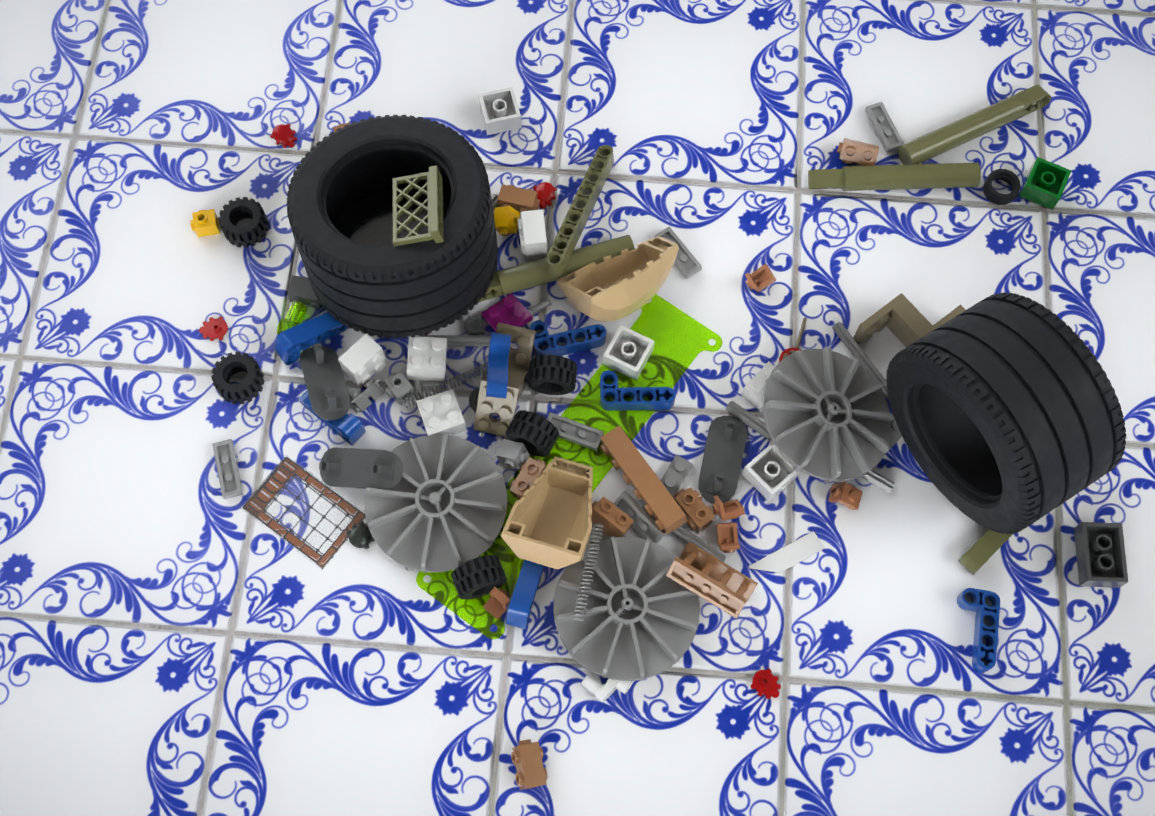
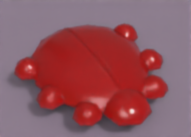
[270,123,297,148]
[533,182,557,209]
[199,316,228,341]
[751,668,781,699]

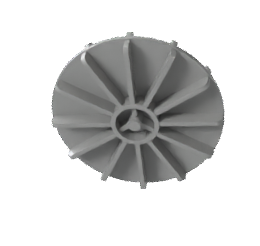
[760,347,895,483]
[365,433,507,573]
[553,536,700,681]

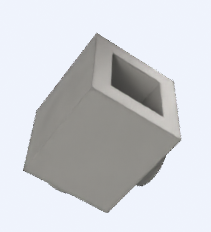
[385,371,415,405]
[495,439,529,469]

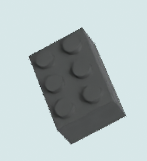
[1074,522,1128,588]

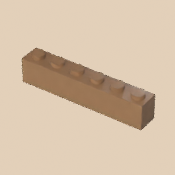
[600,425,687,535]

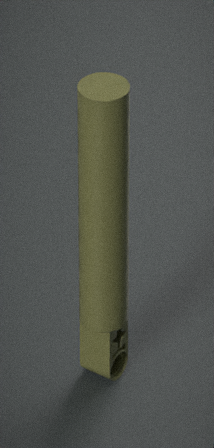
[898,85,1051,165]
[808,162,981,191]
[479,235,635,302]

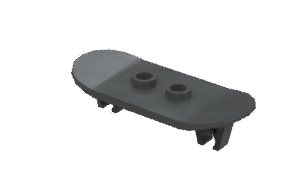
[300,343,350,420]
[698,416,747,504]
[319,447,403,490]

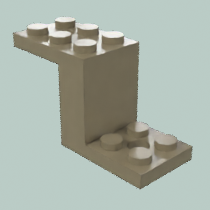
[853,293,966,347]
[474,323,536,437]

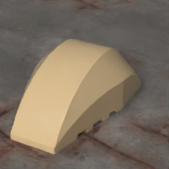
[557,236,679,322]
[501,456,593,570]

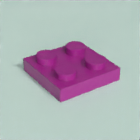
[481,293,533,331]

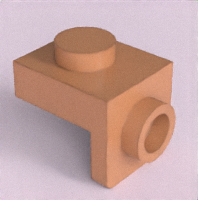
[745,264,777,293]
[828,482,863,510]
[712,495,745,521]
[716,522,740,553]
[483,587,510,619]

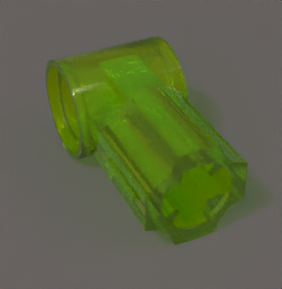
[277,301,308,335]

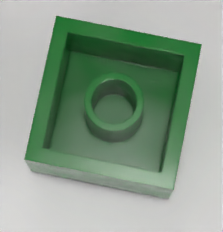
[1019,157,1071,210]

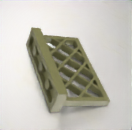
[393,165,444,246]

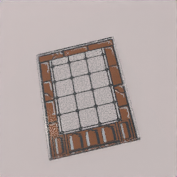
[240,454,366,570]

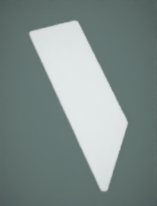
[749,531,824,573]

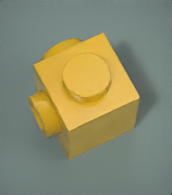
[494,206,520,236]
[190,209,220,237]

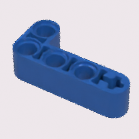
[275,312,349,365]
[530,320,607,357]
[486,332,511,399]
[600,370,676,411]
[298,391,366,446]
[506,560,545,630]
[957,588,1000,673]

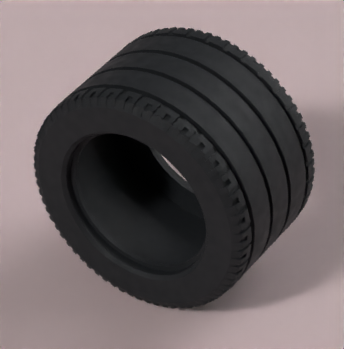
[287,115,498,339]
[886,292,1126,534]

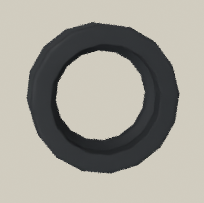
[983,169,1021,205]

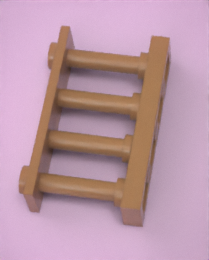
[666,542,758,619]

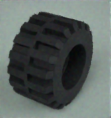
[218,197,269,248]
[211,352,264,404]
[528,355,577,395]
[505,410,559,457]
[451,555,507,599]

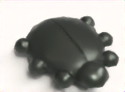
[346,521,375,549]

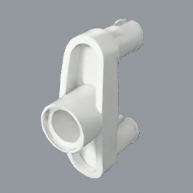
[581,675,634,702]

